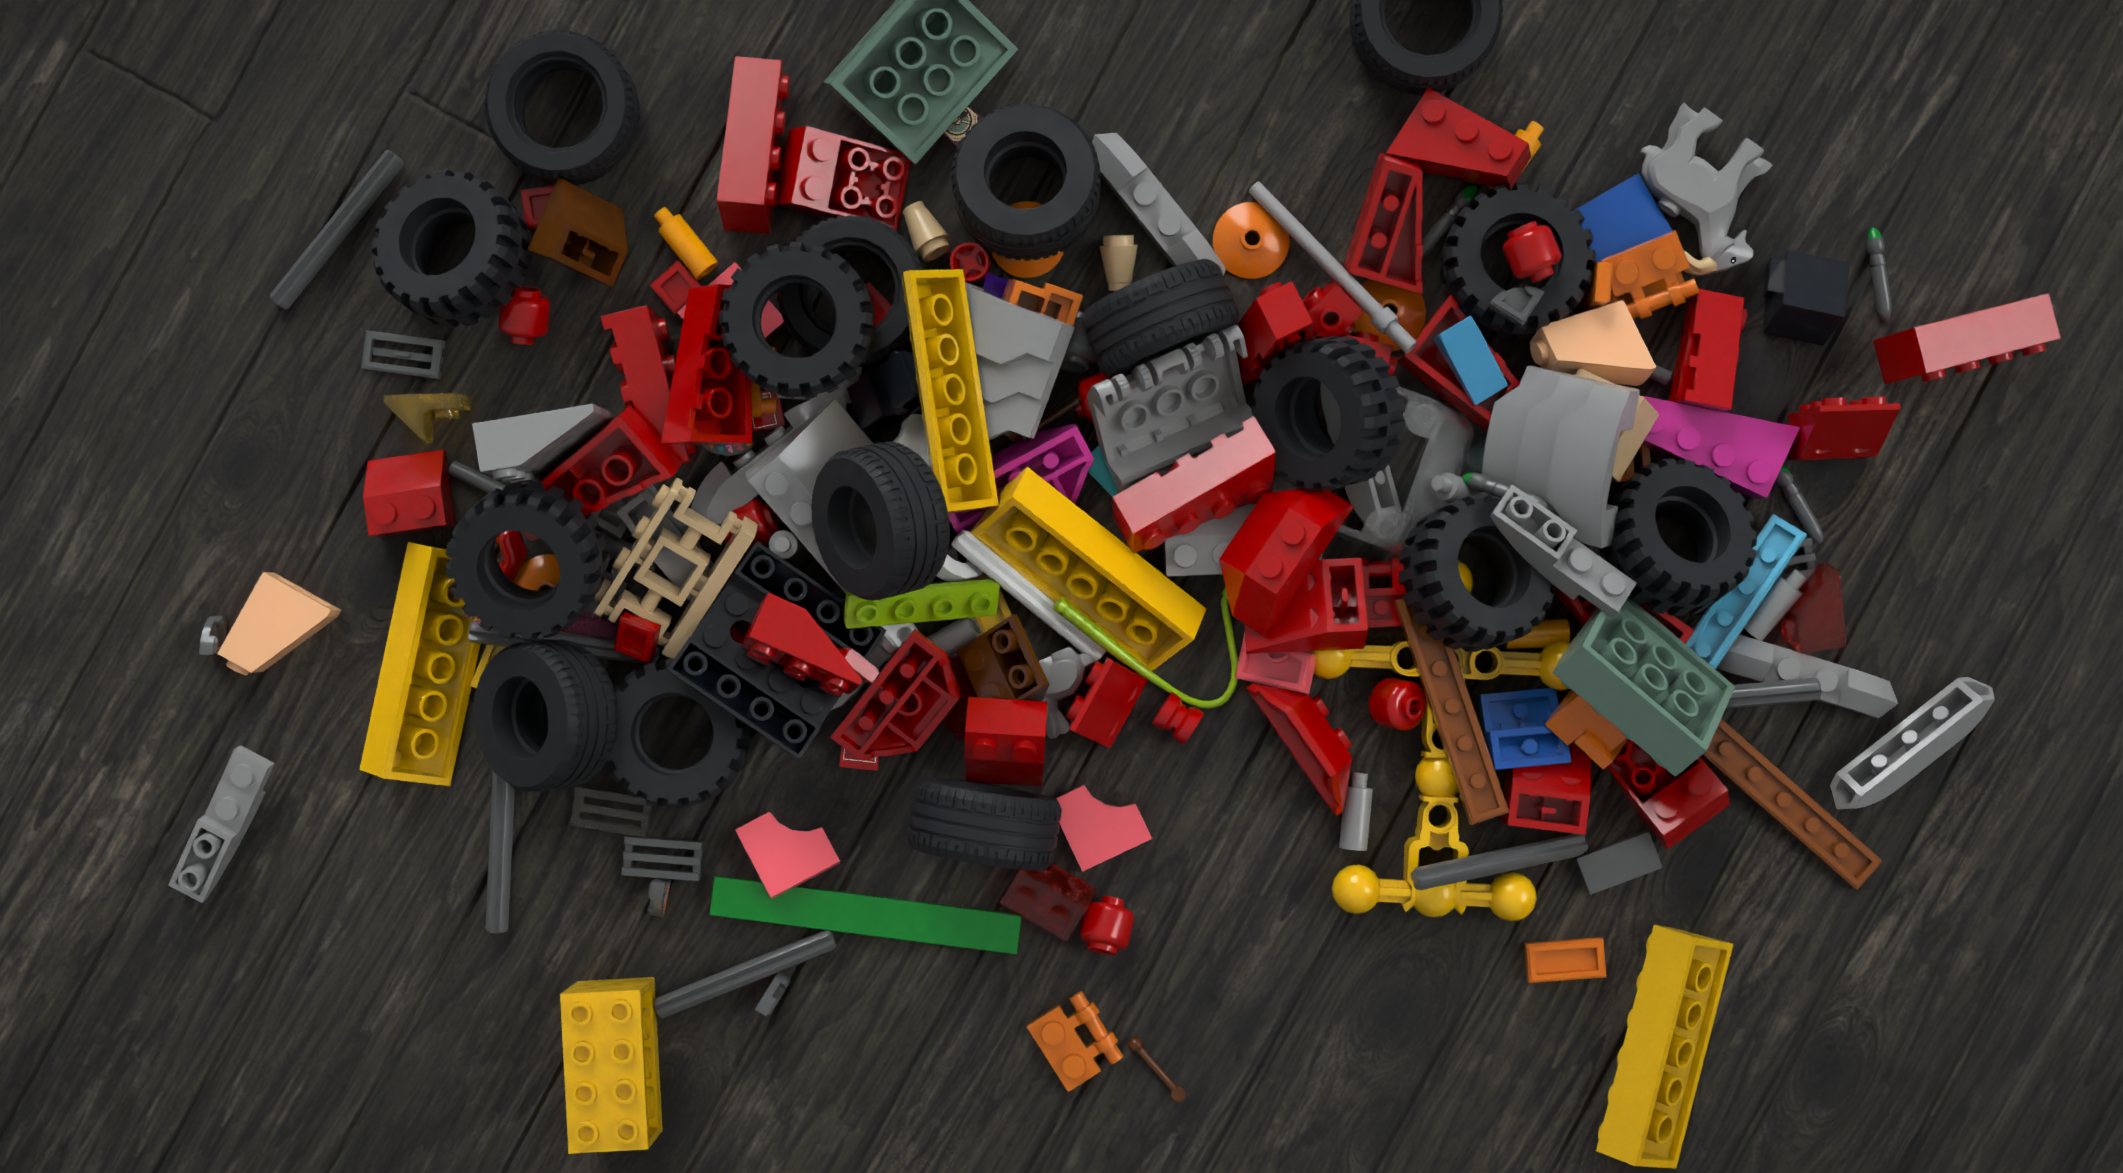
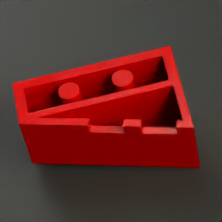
[1386,88,1531,190]
[1236,281,1313,386]

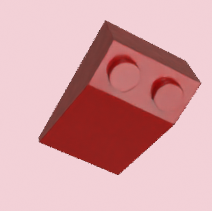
[964,697,1048,787]

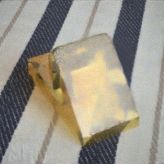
[384,393,471,443]

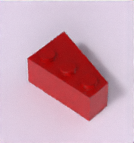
[1344,153,1423,294]
[1668,289,1747,412]

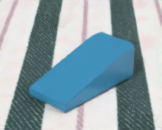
[1433,315,1508,406]

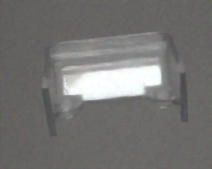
[1335,387,1474,557]

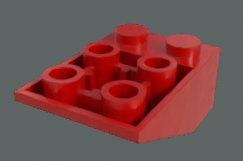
[776,126,910,230]
[1787,396,1900,461]
[1244,558,1368,654]
[741,592,862,697]
[1066,657,1148,748]
[1500,739,1591,835]
[1606,739,1730,850]

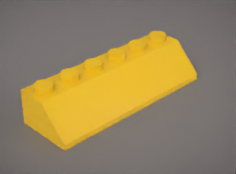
[902,269,999,514]
[970,467,1207,671]
[359,542,498,786]
[1596,925,1734,1169]

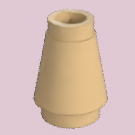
[902,201,951,262]
[1099,235,1138,291]

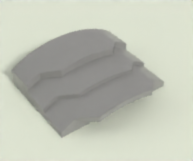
[965,282,1075,440]
[1482,365,1640,548]

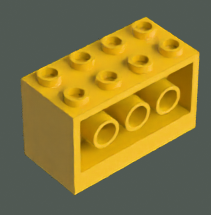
[560,977,663,1154]

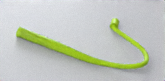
[1052,587,1238,708]

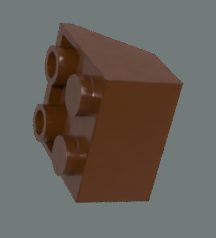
[528,178,628,287]
[957,614,1049,701]

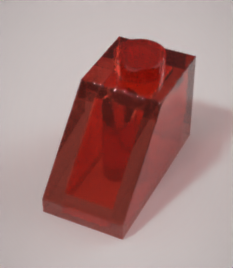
[1781,563,1846,654]

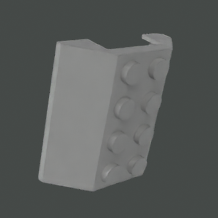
[1087,324,1256,493]

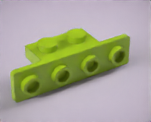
[844,579,1000,628]

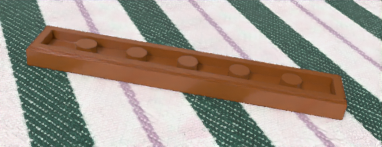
[1394,598,1509,825]
[1702,719,1882,890]

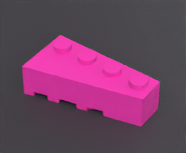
[1641,396,1800,500]

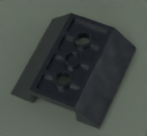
[666,541,887,760]

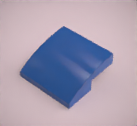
[1571,173,1673,262]
[1477,688,1571,770]

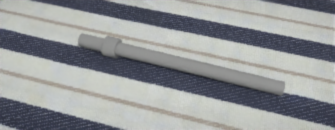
[1249,181,1417,354]

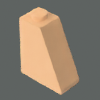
[1529,300,1656,386]
[217,572,341,675]

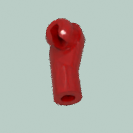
[496,531,527,581]

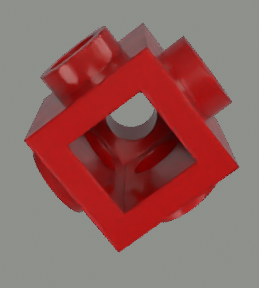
[1302,278,1364,339]

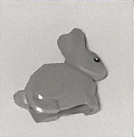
[1039,647,1095,739]

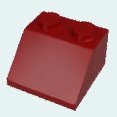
[363,450,457,537]

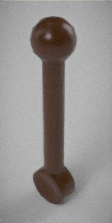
[1128,1037,1186,1102]

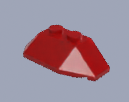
[1219,488,1354,637]
[830,629,961,761]
[1245,683,1353,816]

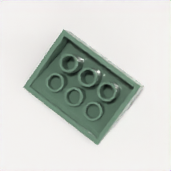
[823,0,1018,165]
[1553,596,1735,777]

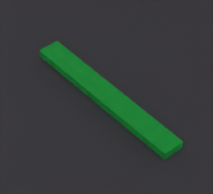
[710,875,1022,954]

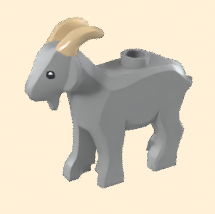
[1640,103,1773,276]

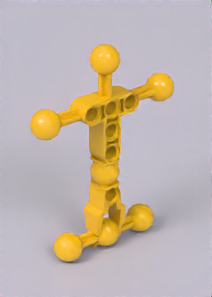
[1307,560,1570,922]

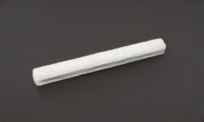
[952,530,1106,661]

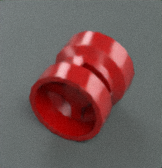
[950,242,991,283]
[1151,692,1204,745]

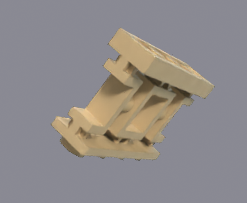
[593,477,758,659]

